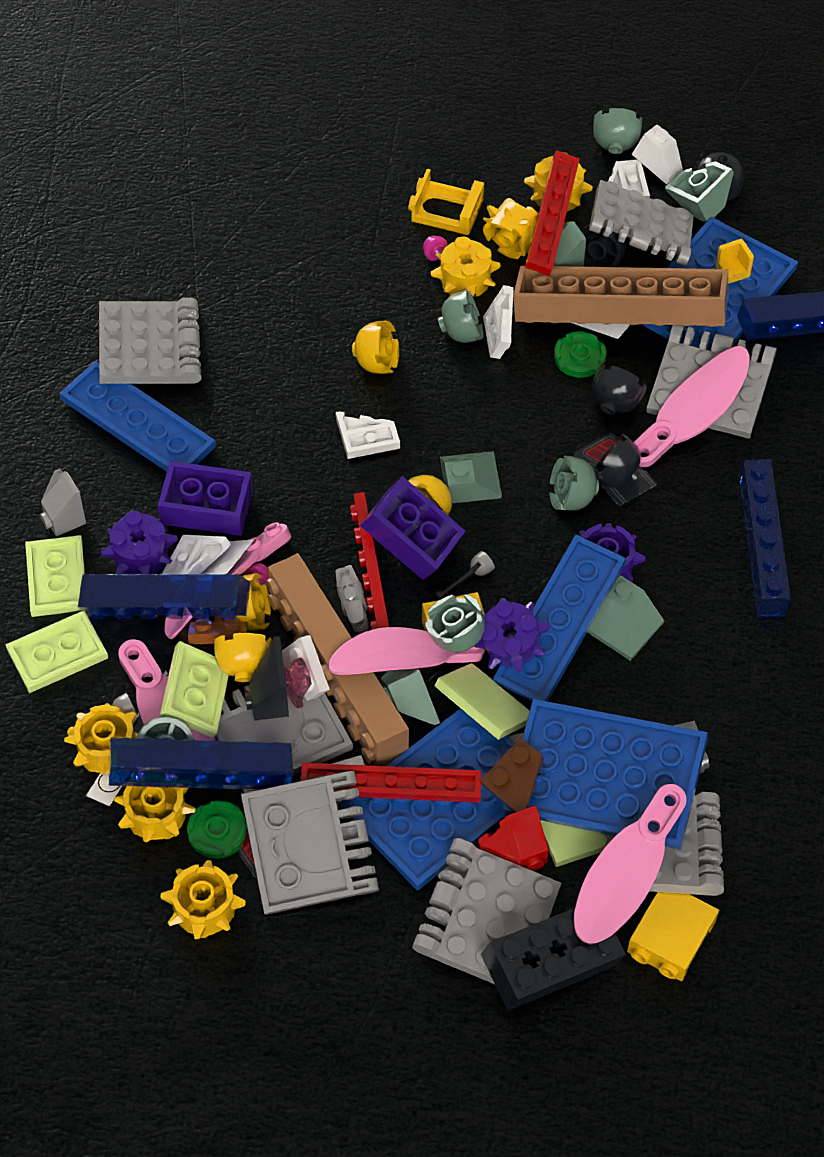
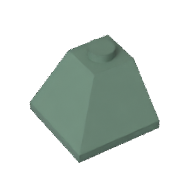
[440,451,502,503]
[587,575,664,661]

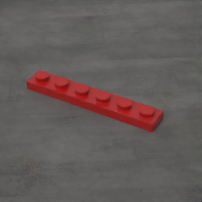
[525,150,580,276]
[350,492,389,630]
[301,763,481,803]

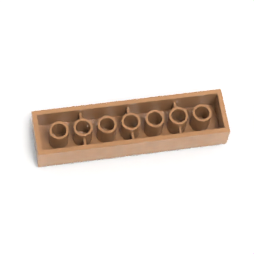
[513,266,728,327]
[266,554,409,766]

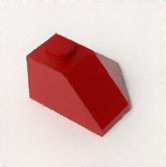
[478,806,548,871]

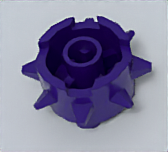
[101,511,178,578]
[580,523,645,582]
[474,598,550,673]

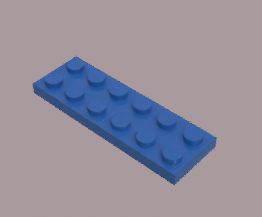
[60,361,216,472]
[493,535,626,702]

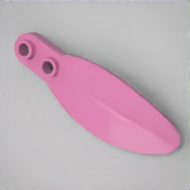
[634,346,750,467]
[165,522,291,639]
[329,627,486,675]
[119,639,220,776]
[574,784,686,944]

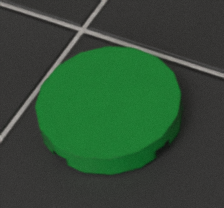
[554,331,607,378]
[187,800,248,859]

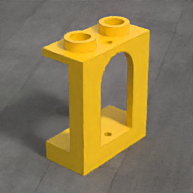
[408,169,484,235]

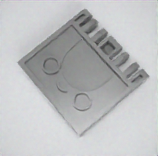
[589,180,694,266]
[99,298,201,384]
[647,325,777,439]
[215,670,353,793]
[241,771,379,915]
[606,792,724,896]
[412,838,561,984]

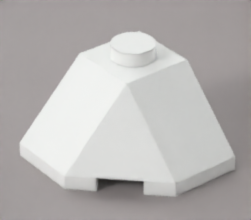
[632,125,683,185]

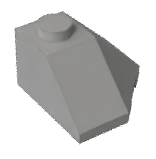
[40,469,86,537]

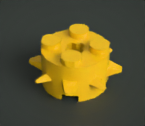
[524,153,593,211]
[483,198,538,259]
[431,236,501,297]
[64,703,138,775]
[114,768,196,842]
[161,860,246,940]

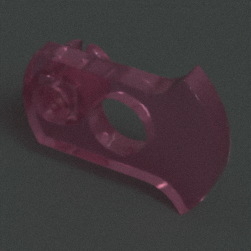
[284,657,312,708]

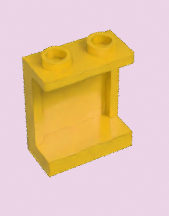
[627,892,719,981]

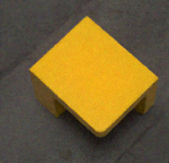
[715,238,754,284]

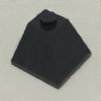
[245,637,289,721]

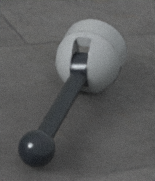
[435,551,495,600]

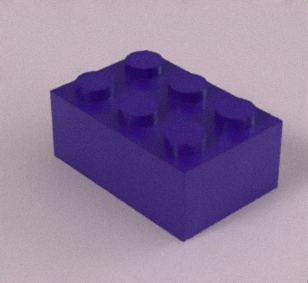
[158,461,253,536]
[360,476,465,580]

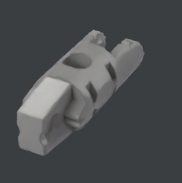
[336,565,369,634]

